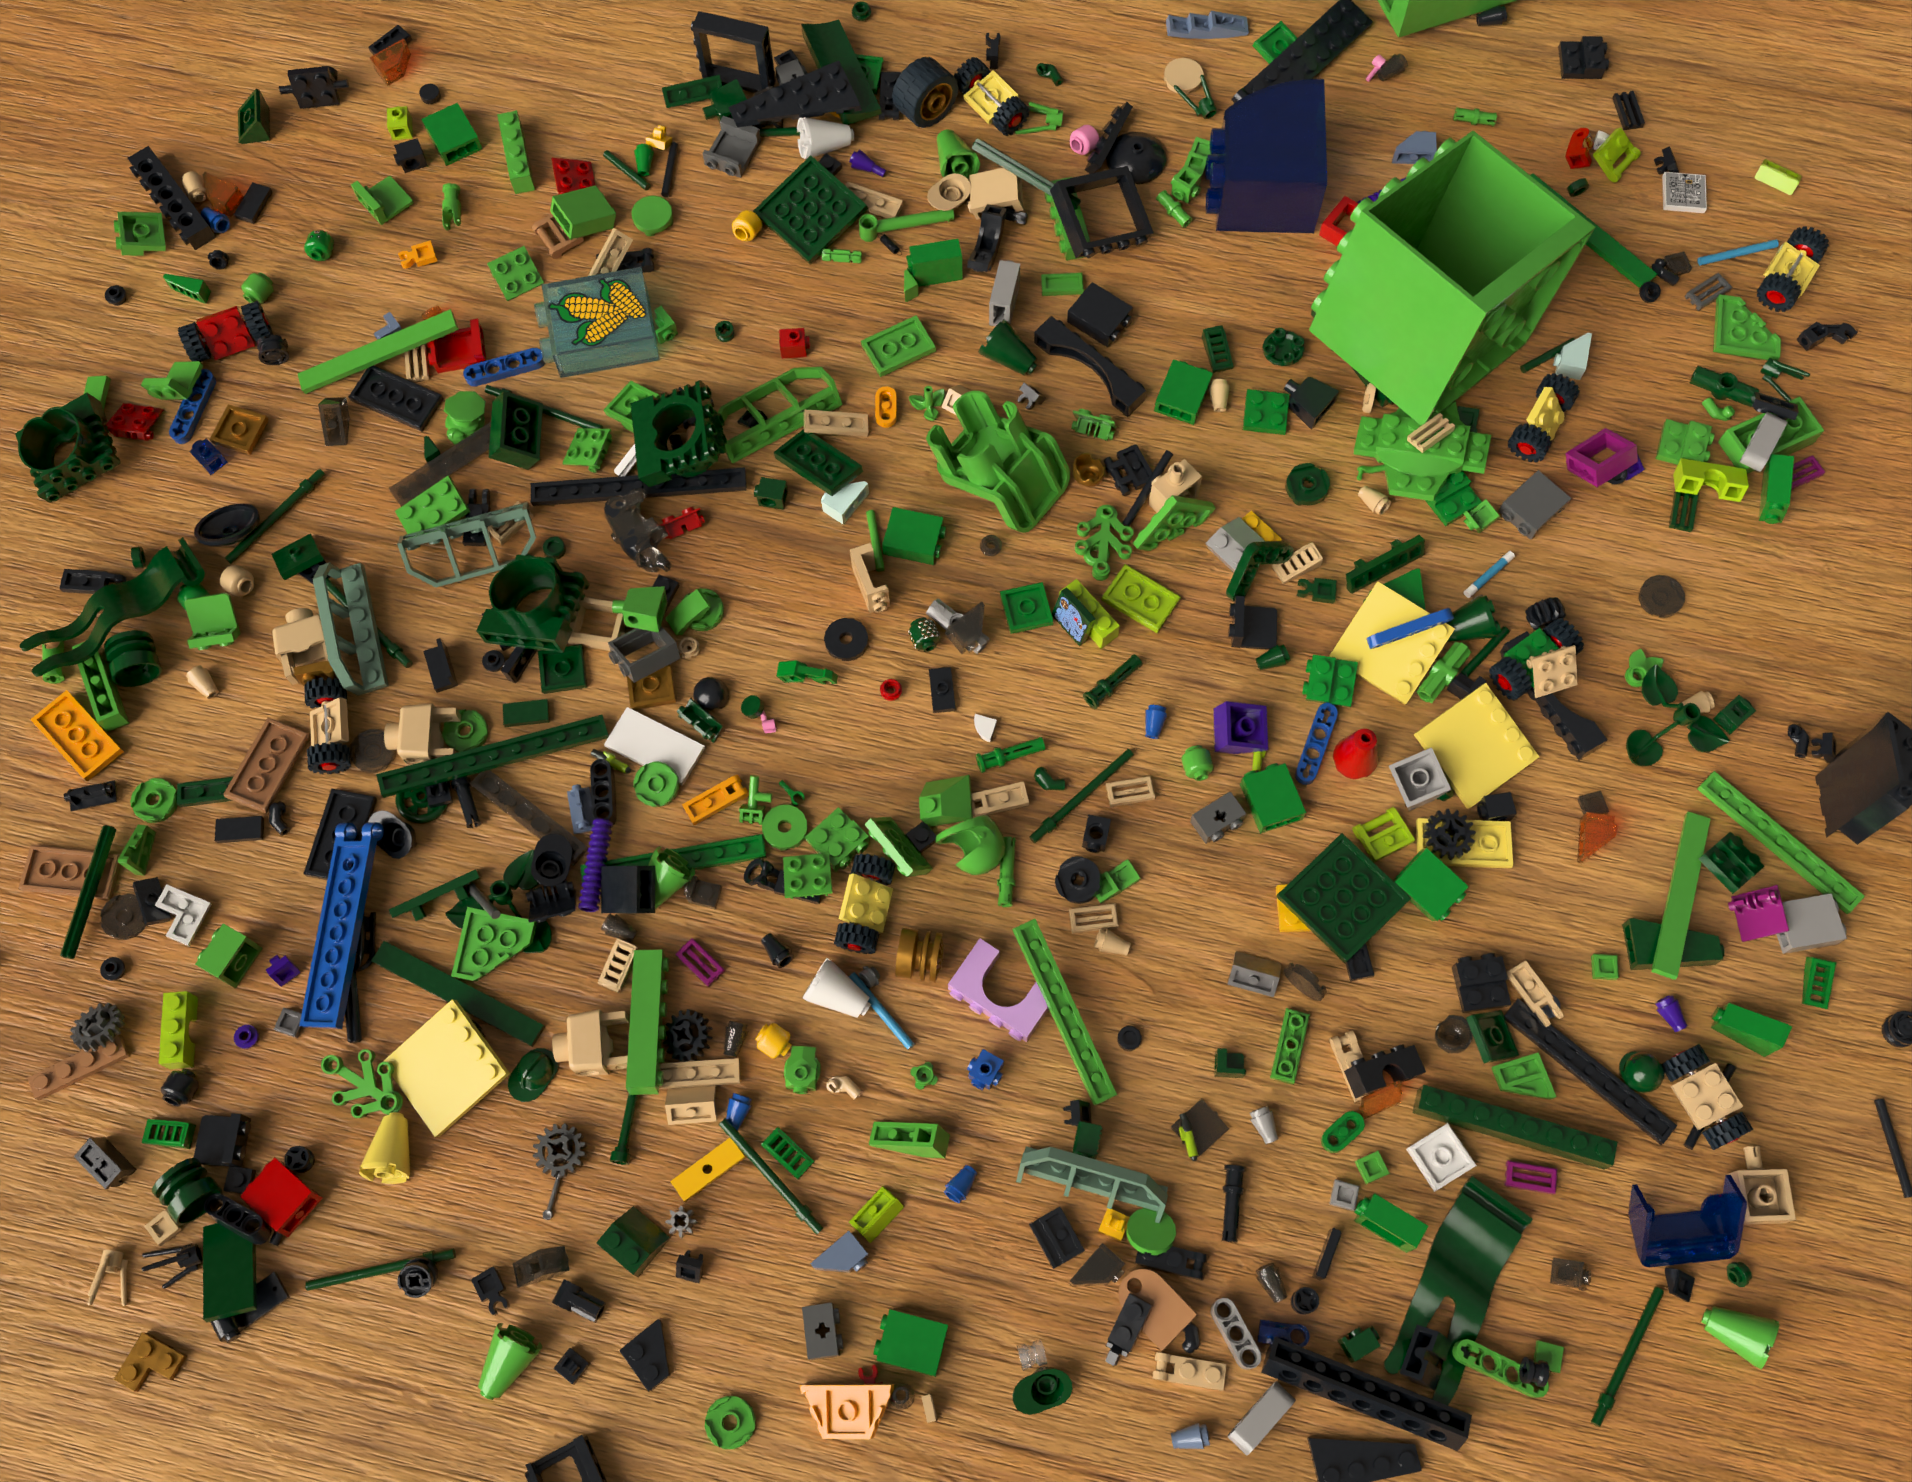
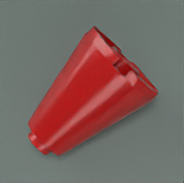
[1332,728,1379,779]

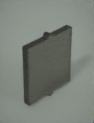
[1170,1099,1229,1157]

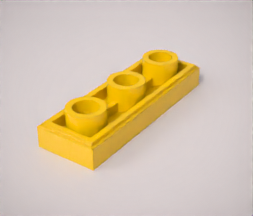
[670,1138,745,1202]

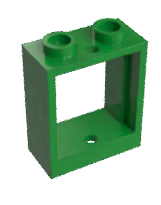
[1354,1193,1428,1253]

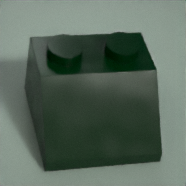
[596,1206,670,1277]

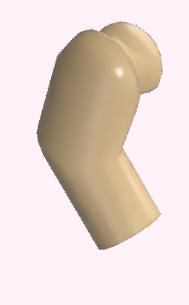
[826,1076,863,1100]

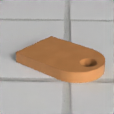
[1119,1269,1198,1351]

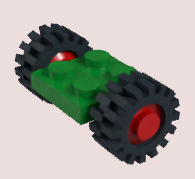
[1489,618,1584,700]

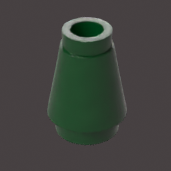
[1255,644,1290,671]

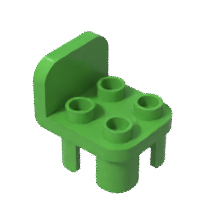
[926,391,1070,533]

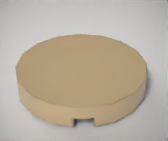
[1164,58,1204,94]

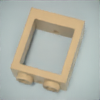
[568,597,626,651]

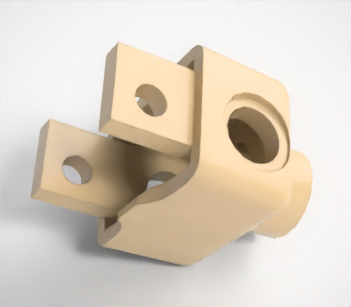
[272,608,328,685]
[384,703,461,766]
[552,1009,629,1076]

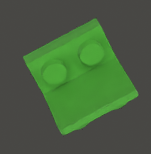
[351,176,413,225]

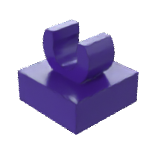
[266,955,301,987]

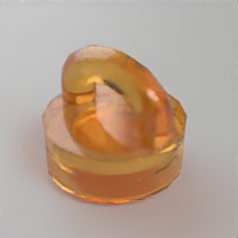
[421,305,443,320]

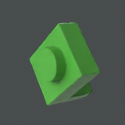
[1463,499,1500,533]

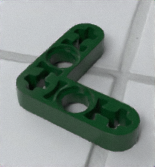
[1226,541,1294,602]

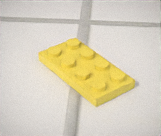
[1416,818,1513,868]

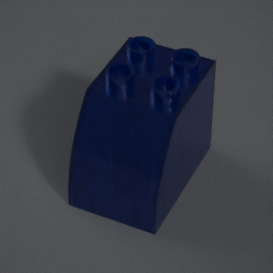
[1205,79,1327,234]

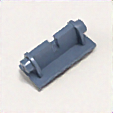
[567,784,595,835]

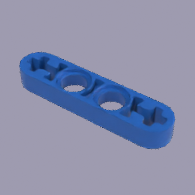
[463,348,545,387]
[169,369,216,444]
[1366,608,1454,649]
[1295,703,1338,785]

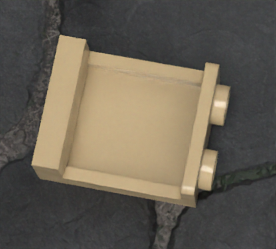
[968,168,1024,220]
[850,543,890,613]

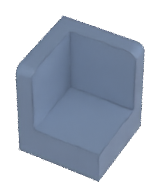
[374,312,402,340]

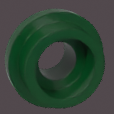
[852,1,871,21]
[1727,1262,1752,1287]

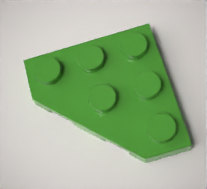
[1713,294,1781,361]
[1133,495,1216,551]
[451,907,537,981]

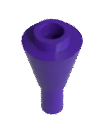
[849,149,887,177]

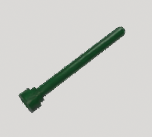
[610,1093,638,1165]

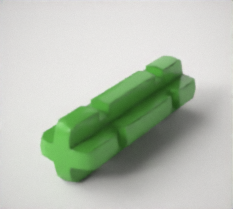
[822,248,862,263]

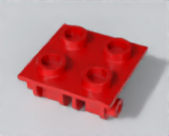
[551,157,595,195]
[106,403,164,441]

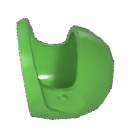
[936,815,1006,875]

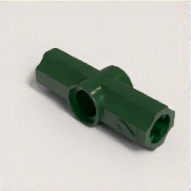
[1690,366,1759,407]

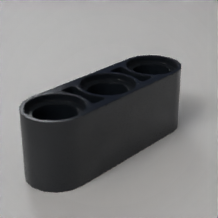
[590,759,617,825]
[203,1193,272,1245]

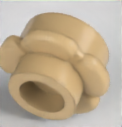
[678,637,700,659]

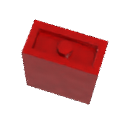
[427,318,487,373]
[240,1157,323,1237]

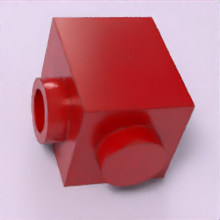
[779,328,810,359]

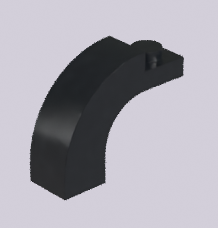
[967,204,1007,272]

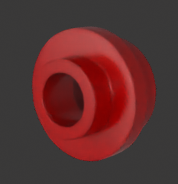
[880,679,902,701]

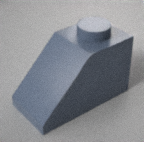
[1392,131,1437,164]
[810,1231,869,1273]

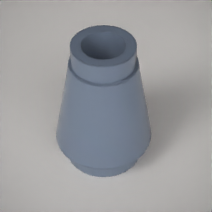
[1171,1423,1210,1449]

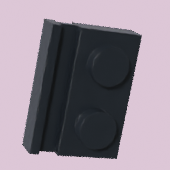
[1029,1207,1085,1269]

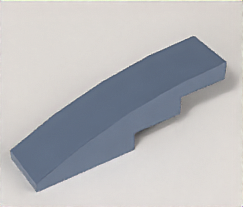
[1166,11,1249,39]

